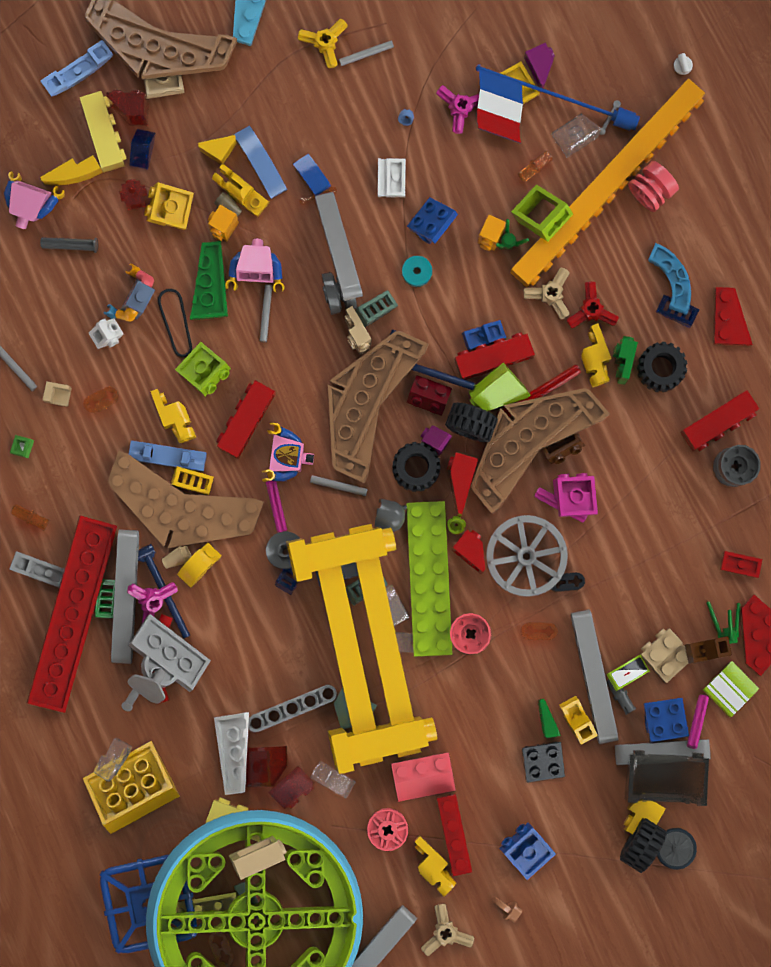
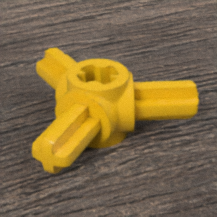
[298,19,348,68]

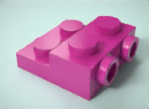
[553,473,598,517]

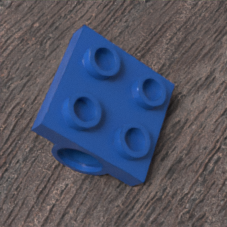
[407,197,458,244]
[643,698,689,743]

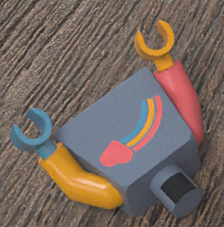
[103,263,155,322]

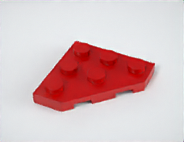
[740,595,771,676]

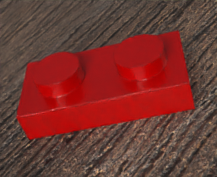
[720,551,763,578]

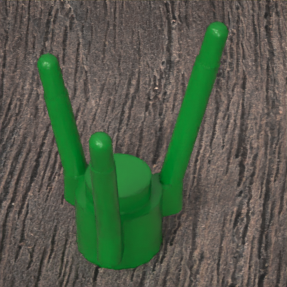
[496,219,529,250]
[707,601,741,644]

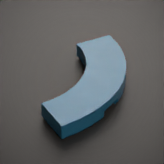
[648,243,691,315]

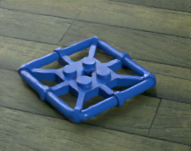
[99,855,198,954]

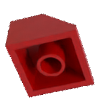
[451,529,485,574]

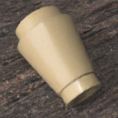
[162,545,192,569]

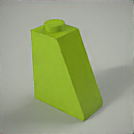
[468,363,531,411]

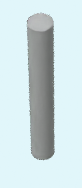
[339,40,394,66]
[259,285,272,342]
[0,346,38,391]
[310,475,368,496]

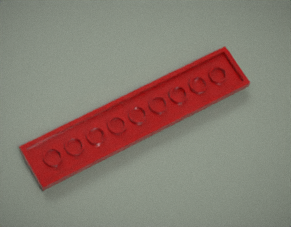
[26,515,117,713]

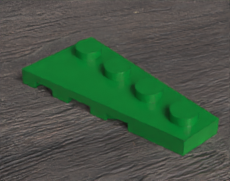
[190,241,228,320]

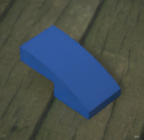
[293,154,331,196]
[462,320,506,351]

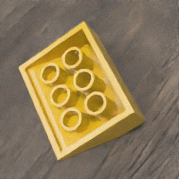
[83,741,180,834]

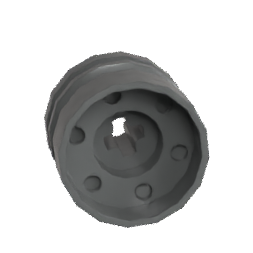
[713,445,761,487]

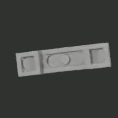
[9,551,64,587]

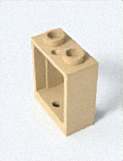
[229,836,287,880]

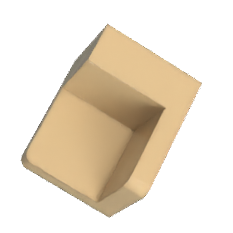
[43,381,72,407]

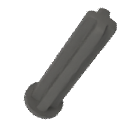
[40,237,98,253]

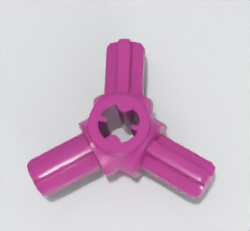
[436,85,479,134]
[127,582,178,623]

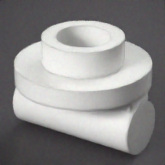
[674,53,693,75]

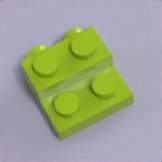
[175,342,231,396]

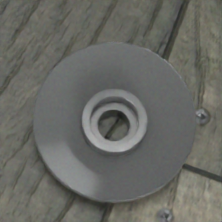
[266,531,300,569]

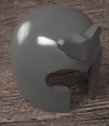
[374,499,407,532]

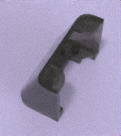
[624,750,709,806]

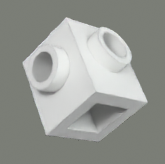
[89,318,124,349]

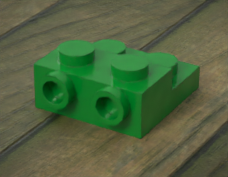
[612,336,638,385]

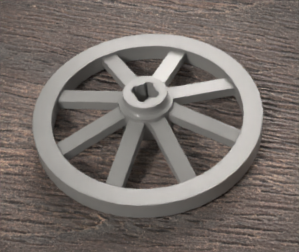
[486,515,568,597]

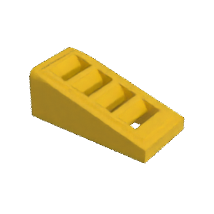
[171,466,214,495]

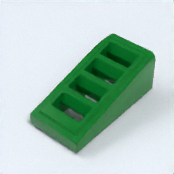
[95,579,115,619]
[538,699,561,738]

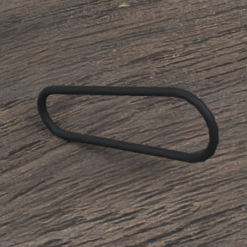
[158,289,192,357]

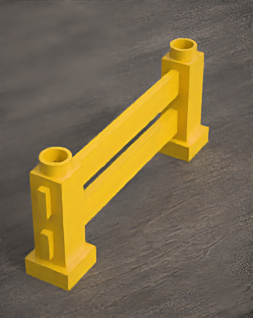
[286,524,437,774]

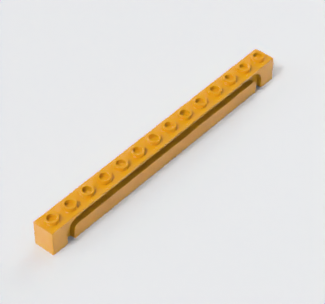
[510,78,705,288]

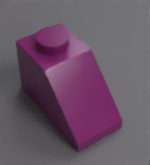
[524,42,555,88]
[420,425,452,456]

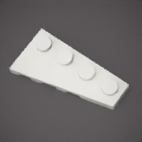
[214,712,249,795]

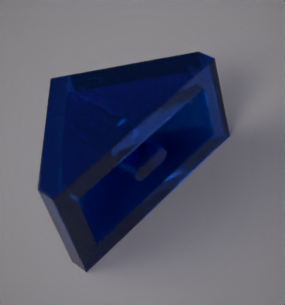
[129,129,156,169]

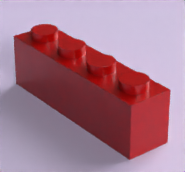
[454,332,535,380]
[216,380,276,459]
[680,390,760,452]
[436,794,472,876]

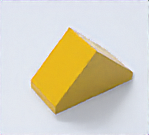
[198,135,237,165]

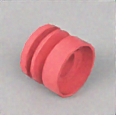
[628,161,679,212]
[450,613,492,655]
[367,808,408,851]

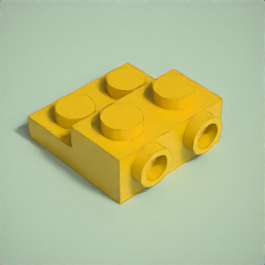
[144,182,194,230]

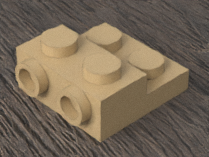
[344,306,371,355]
[640,628,688,683]

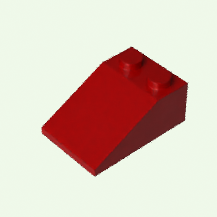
[447,452,478,517]

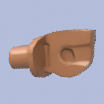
[492,896,522,923]

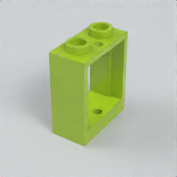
[511,184,573,242]

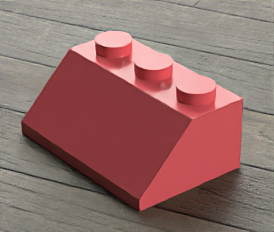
[391,752,455,802]

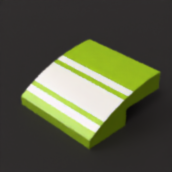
[703,661,759,718]

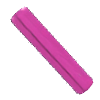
[266,480,287,533]
[534,488,588,523]
[687,694,709,749]

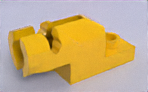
[212,164,269,218]
[581,323,612,387]
[150,389,196,443]
[414,835,456,896]

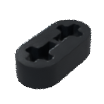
[548,572,585,592]

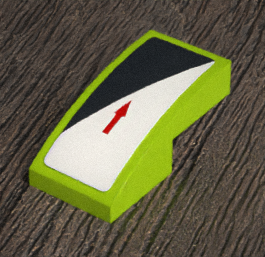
[606,655,650,691]

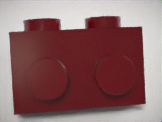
[407,375,452,416]

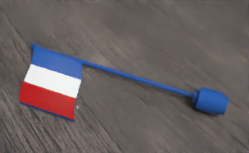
[476,64,640,143]

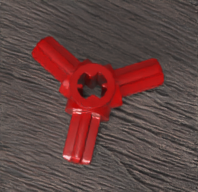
[566,281,619,328]

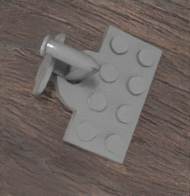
[121,614,211,711]

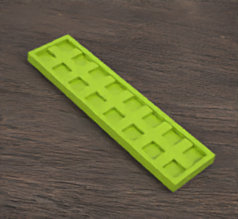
[407,501,453,657]

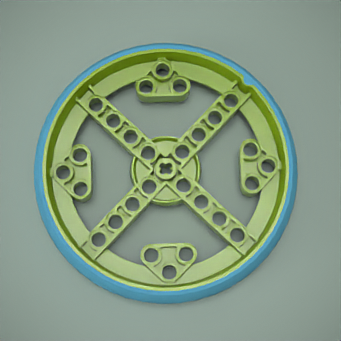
[146,810,363,967]

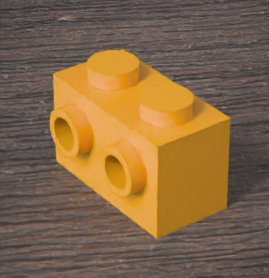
[208,205,239,242]

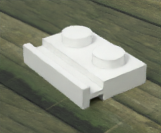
[378,158,406,198]

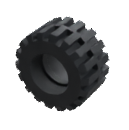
[637,342,688,392]
[445,402,498,442]
[392,442,441,492]
[620,818,666,873]

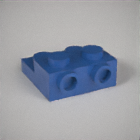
[499,822,556,880]

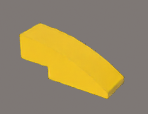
[40,155,103,186]

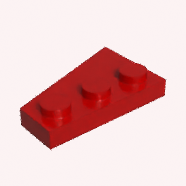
[714,287,753,346]

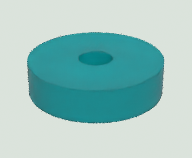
[402,256,432,287]

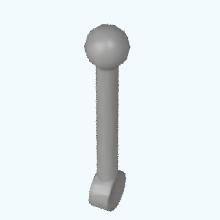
[598,100,621,135]

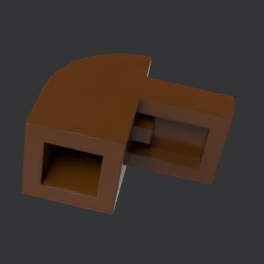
[685,636,732,664]

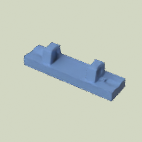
[129,440,207,472]

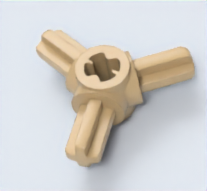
[523,268,570,319]
[421,904,474,956]

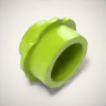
[447,516,466,534]

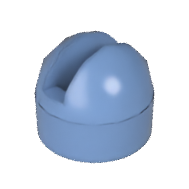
[398,109,414,126]

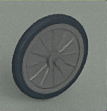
[657,828,697,870]

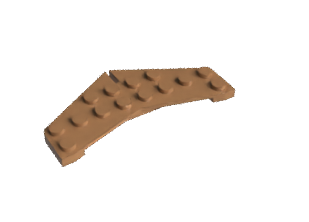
[85,0,237,79]
[328,331,429,483]
[471,388,610,514]
[108,451,264,548]

